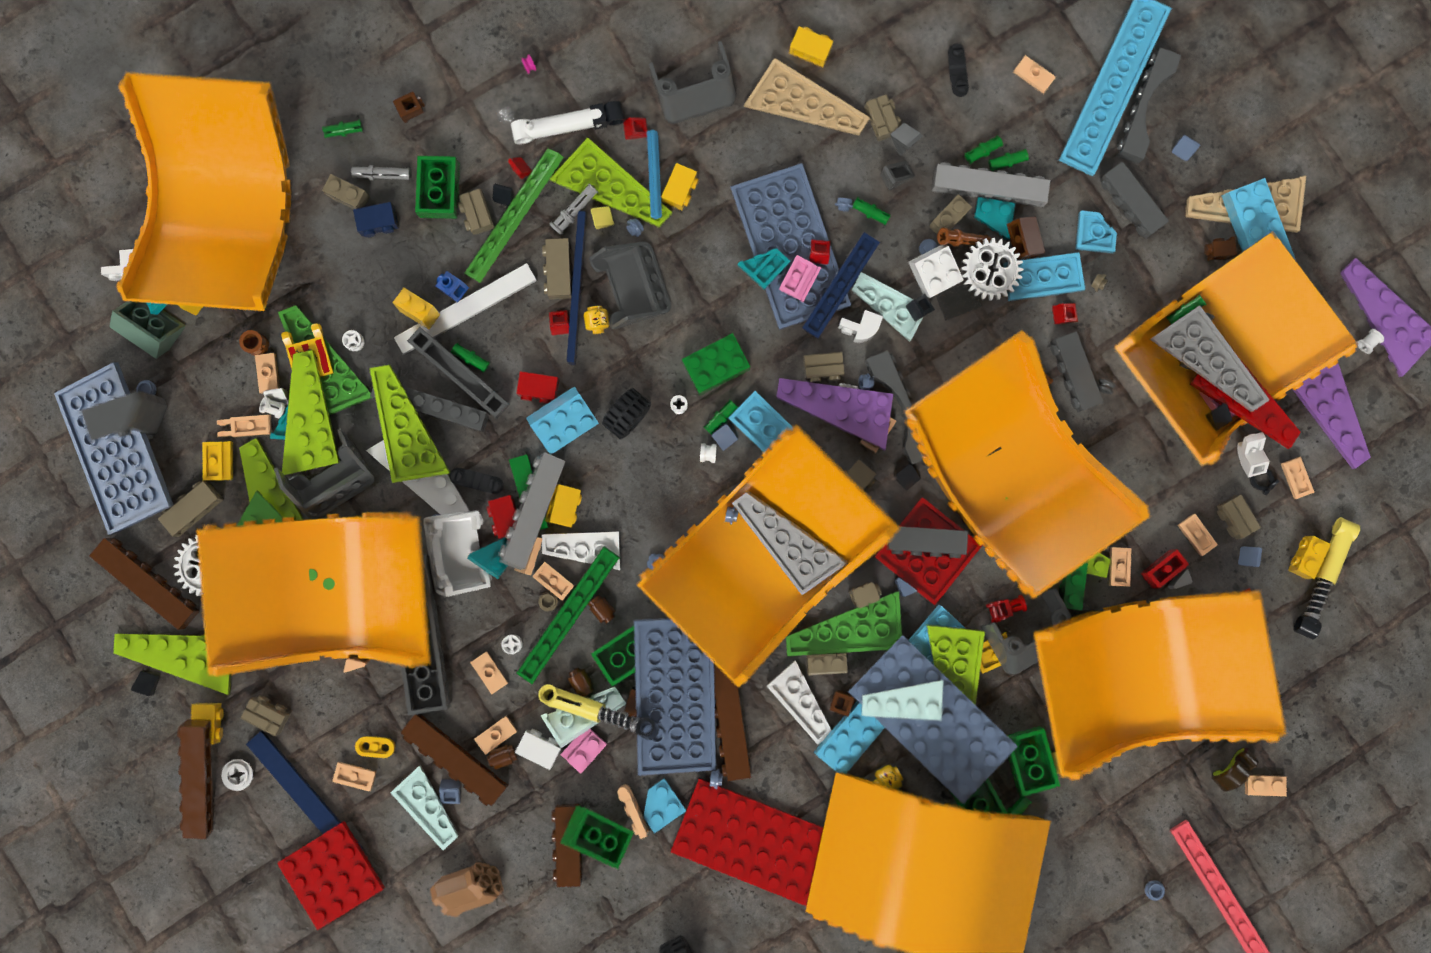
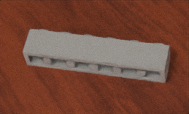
[932,162,1050,207]
[498,452,565,570]

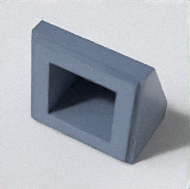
[1172,135,1200,161]
[711,424,738,451]
[1238,546,1262,567]
[894,578,917,597]
[439,779,461,804]

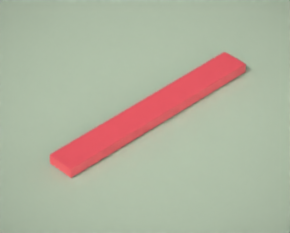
[1170,820,1270,953]

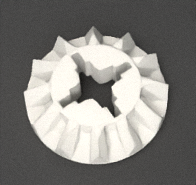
[221,759,254,791]

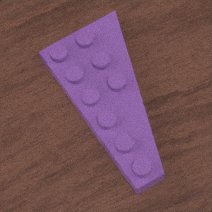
[1340,258,1431,377]
[1292,363,1371,469]
[777,378,893,451]

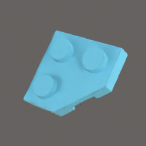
[1076,211,1117,253]
[643,778,686,834]

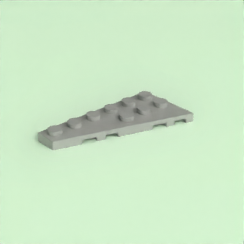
[1150,306,1269,412]
[732,491,848,595]

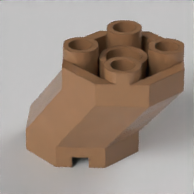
[430,862,503,917]

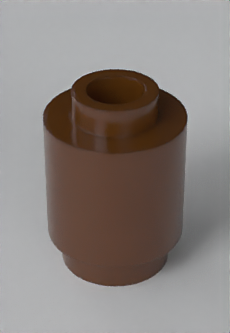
[588,595,616,624]
[567,667,594,697]
[487,745,517,770]

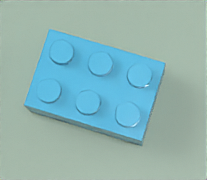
[526,386,599,455]

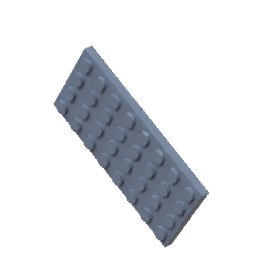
[730,163,851,330]
[54,362,174,535]
[634,618,716,776]
[848,635,1017,803]

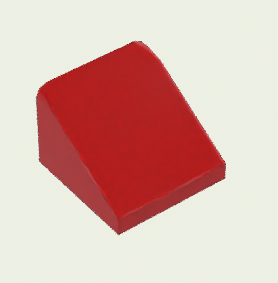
[623,117,648,140]
[508,157,532,179]
[809,240,830,265]
[1052,303,1078,325]
[549,310,569,335]

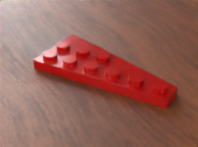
[1190,349,1301,449]

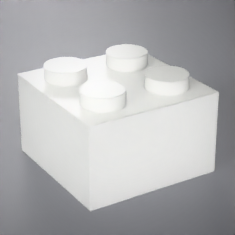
[908,245,964,298]

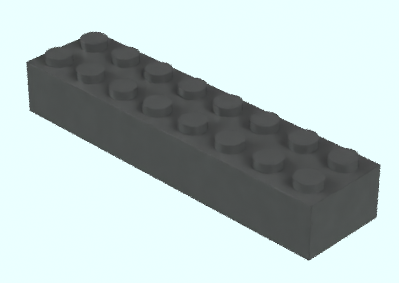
[401,554,451,715]

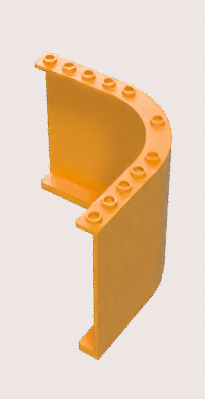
[117,72,291,311]
[1115,231,1358,465]
[904,331,1150,599]
[637,425,900,687]
[197,512,430,676]
[1034,590,1286,780]
[806,772,1051,953]

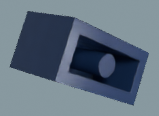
[353,202,399,237]

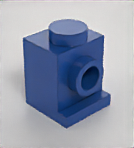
[436,271,469,303]

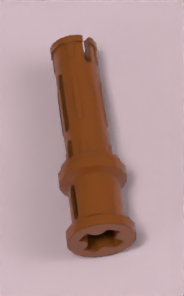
[937,228,991,246]

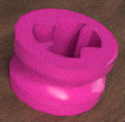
[521,54,536,74]

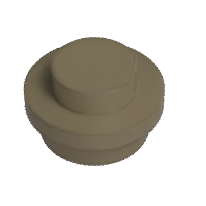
[1091,274,1108,292]
[538,592,558,611]

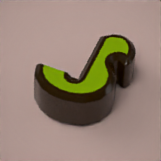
[1211,748,1259,792]

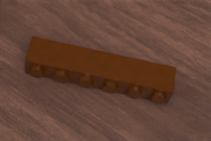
[89,537,199,630]
[714,663,751,781]
[400,713,509,806]
[178,719,213,839]

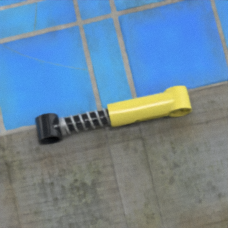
[1293,517,1360,640]
[538,684,659,740]

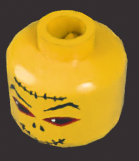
[583,306,610,334]
[873,765,904,790]

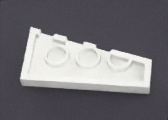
[542,531,620,570]
[766,660,832,745]

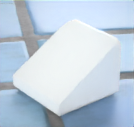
[263,388,289,405]

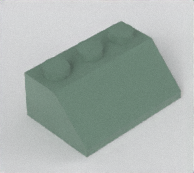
[109,301,185,359]

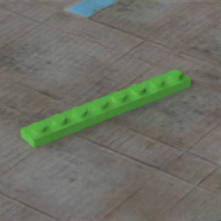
[464,149,564,283]

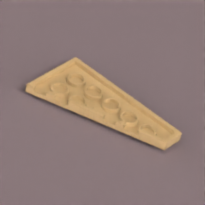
[744,58,870,135]
[1185,176,1306,233]

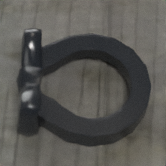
[1250,469,1280,495]

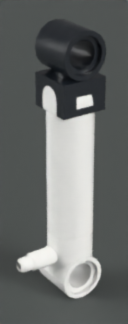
[511,101,625,144]

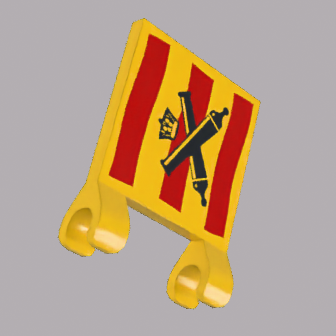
[281,323,334,377]

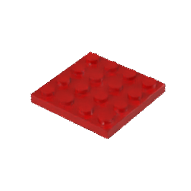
[874,497,983,605]
[277,821,385,930]

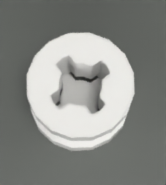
[342,330,365,351]
[700,443,717,463]
[502,634,523,654]

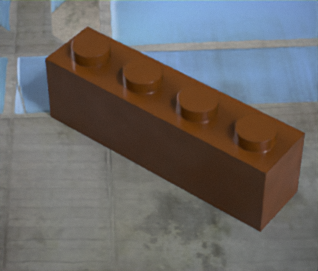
[552,804,582,887]

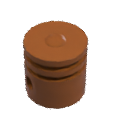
[239,330,269,356]

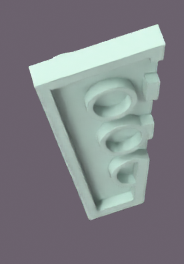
[852,272,923,342]
[862,680,943,720]
[541,687,626,748]
[391,765,459,850]

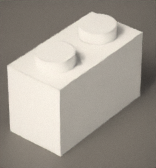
[515,729,561,770]

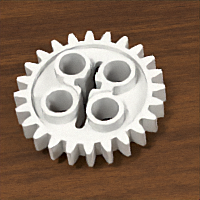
[960,238,1024,301]
[173,535,202,596]

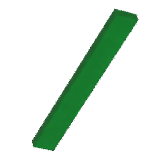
[516,546,620,684]

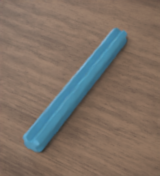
[647,130,662,219]

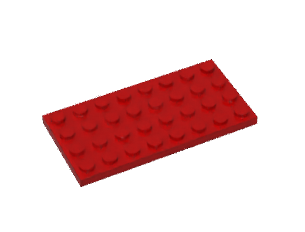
[670,778,824,906]

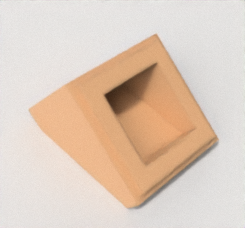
[344,656,369,673]

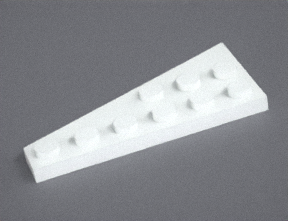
[366,440,470,515]

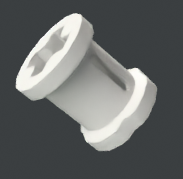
[1357,329,1384,354]
[670,395,688,414]
[259,396,285,419]

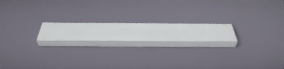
[394,263,537,355]

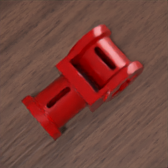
[986,595,1027,623]

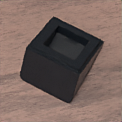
[493,183,514,206]
[906,294,935,321]
[1205,403,1233,431]
[894,464,921,491]
[131,671,160,696]

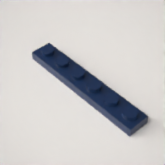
[802,232,880,339]

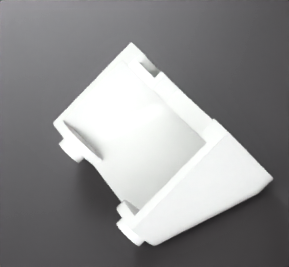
[423,510,492,597]

